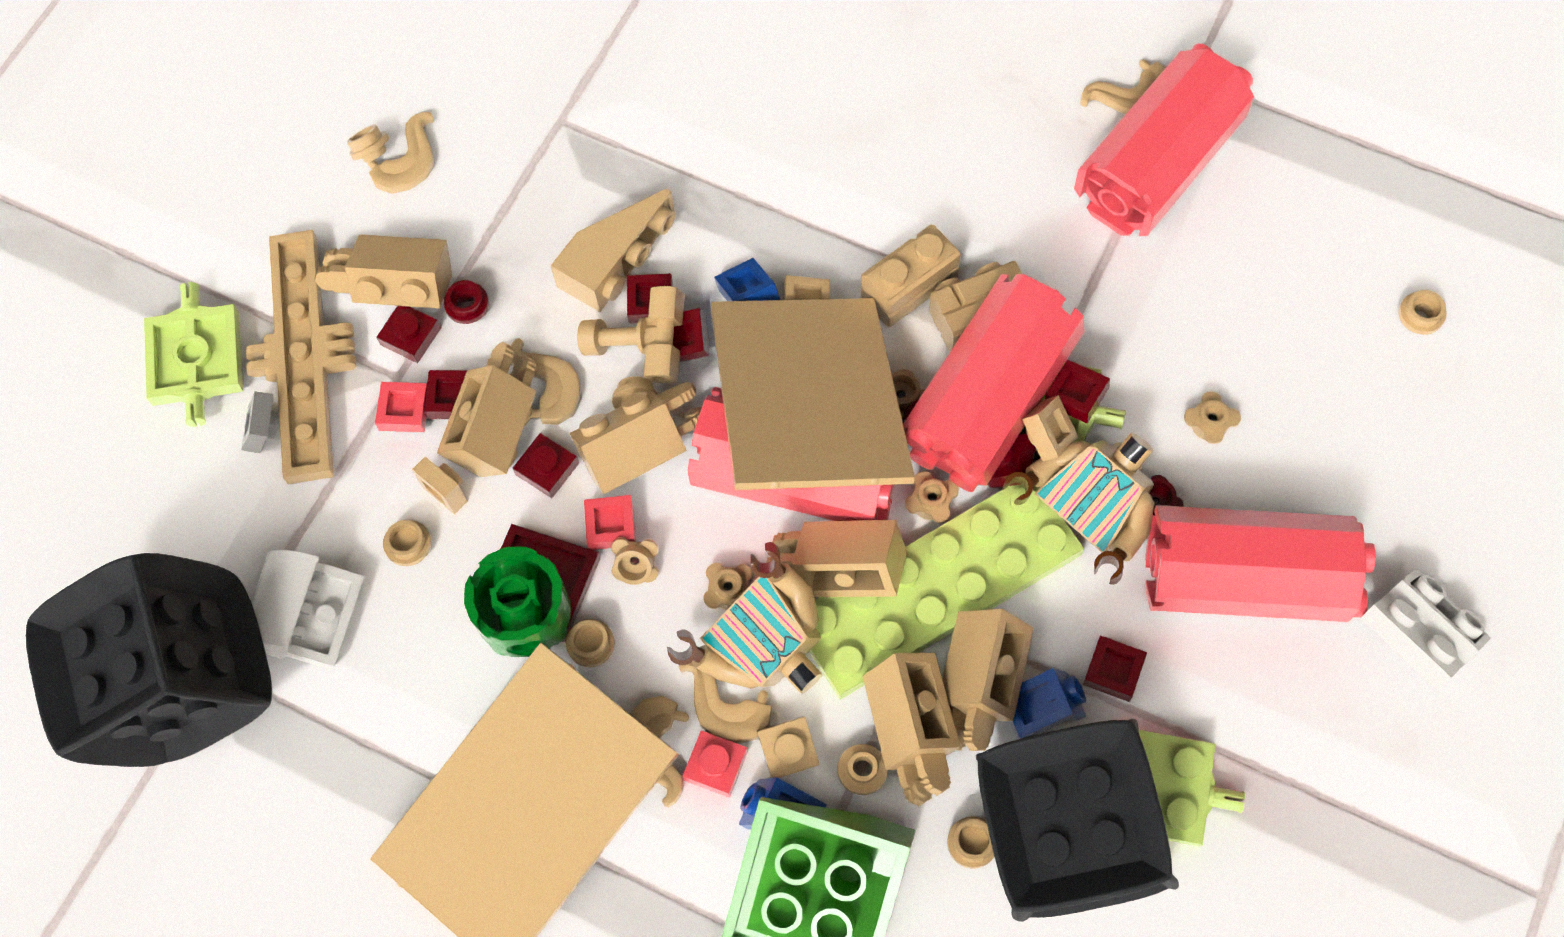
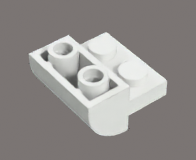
[251,550,364,670]
[1361,569,1491,691]

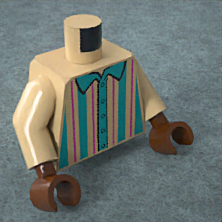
[1002,432,1154,585]
[666,542,823,694]

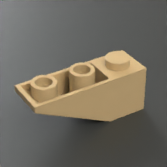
[550,189,676,312]

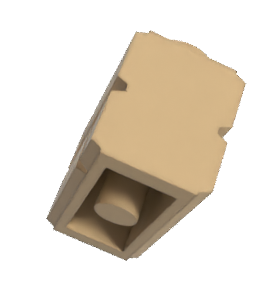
[861,224,961,328]
[929,261,1022,353]

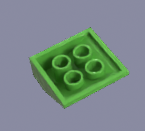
[721,797,916,937]

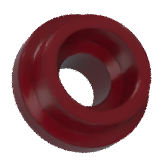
[443,280,489,324]

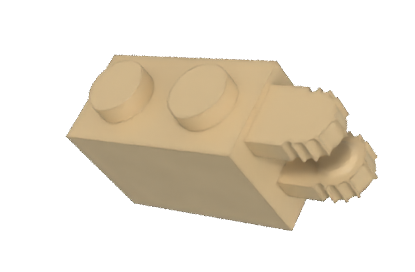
[314,234,452,309]
[437,341,537,477]
[570,382,702,494]
[766,520,907,597]
[942,608,1034,751]
[862,653,960,807]

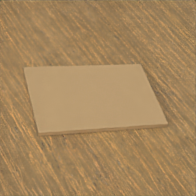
[711,298,915,490]
[370,643,679,937]

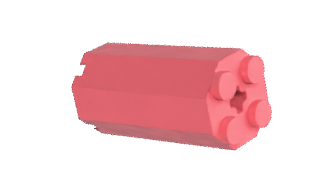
[1074,43,1254,236]
[903,274,1085,492]
[687,386,893,521]
[1145,505,1376,622]

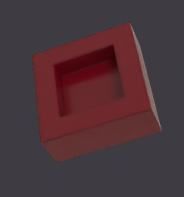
[627,273,673,324]
[376,306,441,364]
[673,308,710,362]
[1045,360,1110,424]
[424,370,467,419]
[512,433,579,499]
[987,434,1036,488]
[1082,635,1148,702]

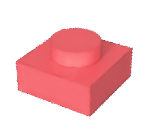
[375,382,427,432]
[584,495,636,550]
[682,730,748,798]

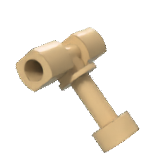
[577,286,685,384]

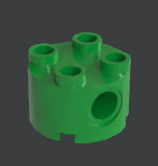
[464,547,571,657]

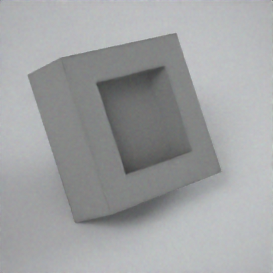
[241,391,279,453]

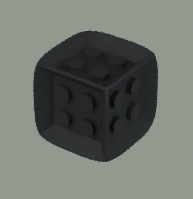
[25,553,272,767]
[976,718,1179,922]

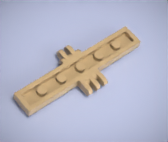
[246,229,357,484]

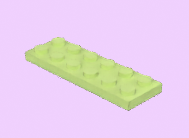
[809,485,1084,700]

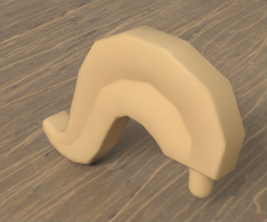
[1080,59,1166,114]
[368,112,434,194]
[511,338,581,425]
[678,661,771,744]
[630,696,689,808]

